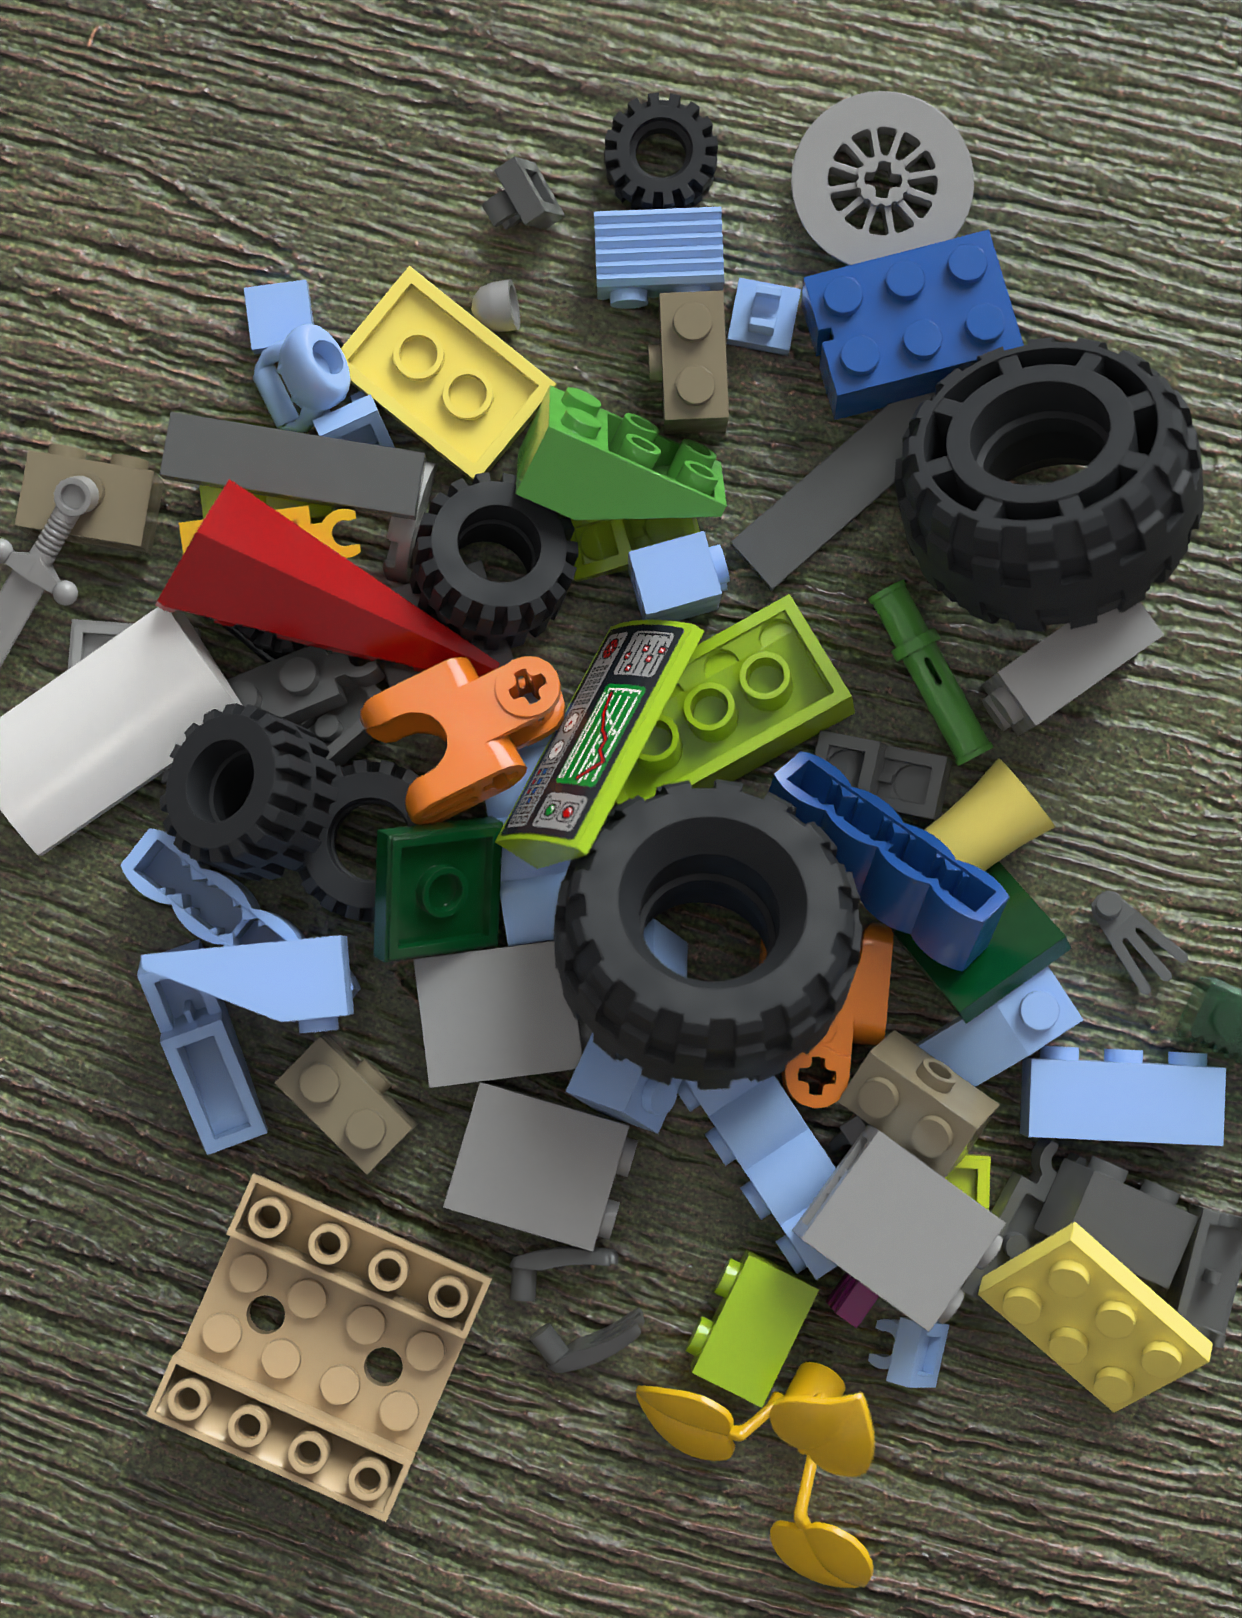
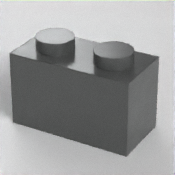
[1033,1156,1199,1289]

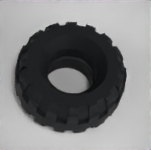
[895,337,1204,632]
[554,779,863,1090]

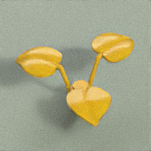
[635,1362,874,1588]

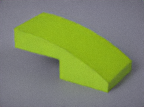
[566,517,700,581]

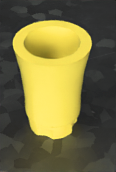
[924,758,1055,871]

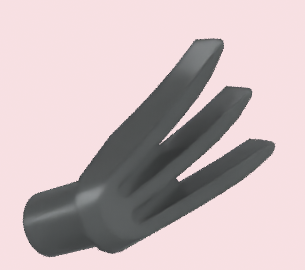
[1091,891,1188,995]
[509,1246,619,1301]
[529,1307,645,1373]

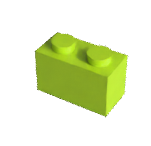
[685,1249,819,1408]

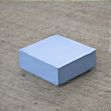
[244,280,314,354]

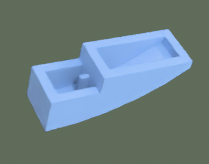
[137,939,268,1155]

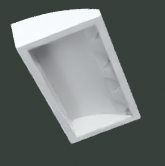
[0,607,242,856]

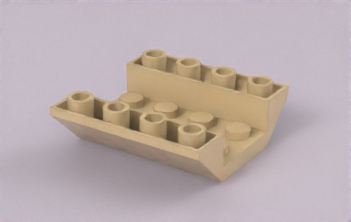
[146,1173,492,1522]

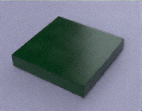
[374,816,503,963]
[894,861,1072,1024]

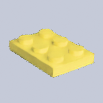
[341,266,557,482]
[978,1222,1213,1413]

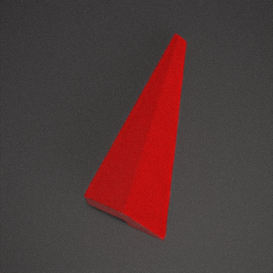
[155,479,500,677]

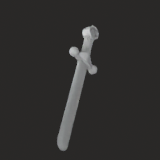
[0,476,99,667]

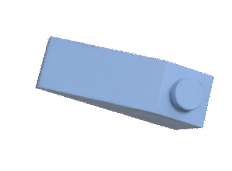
[566,919,688,1134]
[141,935,354,1033]
[915,966,1083,1087]

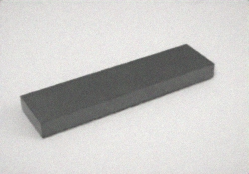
[730,392,935,592]
[159,412,427,520]

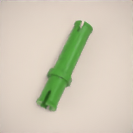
[868,579,994,766]

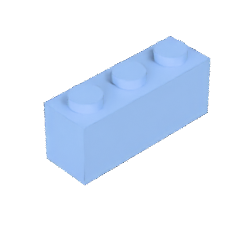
[1020,1046,1226,1146]

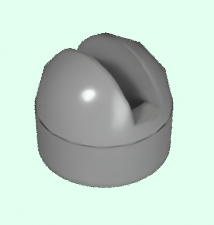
[471,279,520,332]

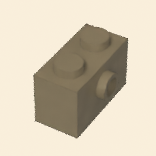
[648,290,729,434]
[15,444,164,555]
[838,1030,1000,1178]
[275,1035,418,1175]

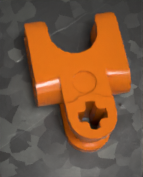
[360,656,566,825]
[759,921,894,1108]

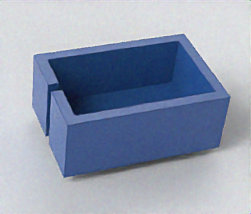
[801,229,1024,420]

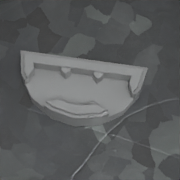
[383,461,438,584]

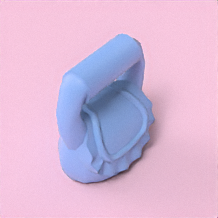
[253,324,351,433]

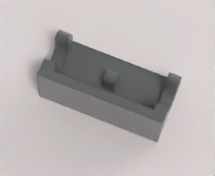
[1165,1203,1242,1348]

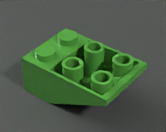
[516,385,727,520]

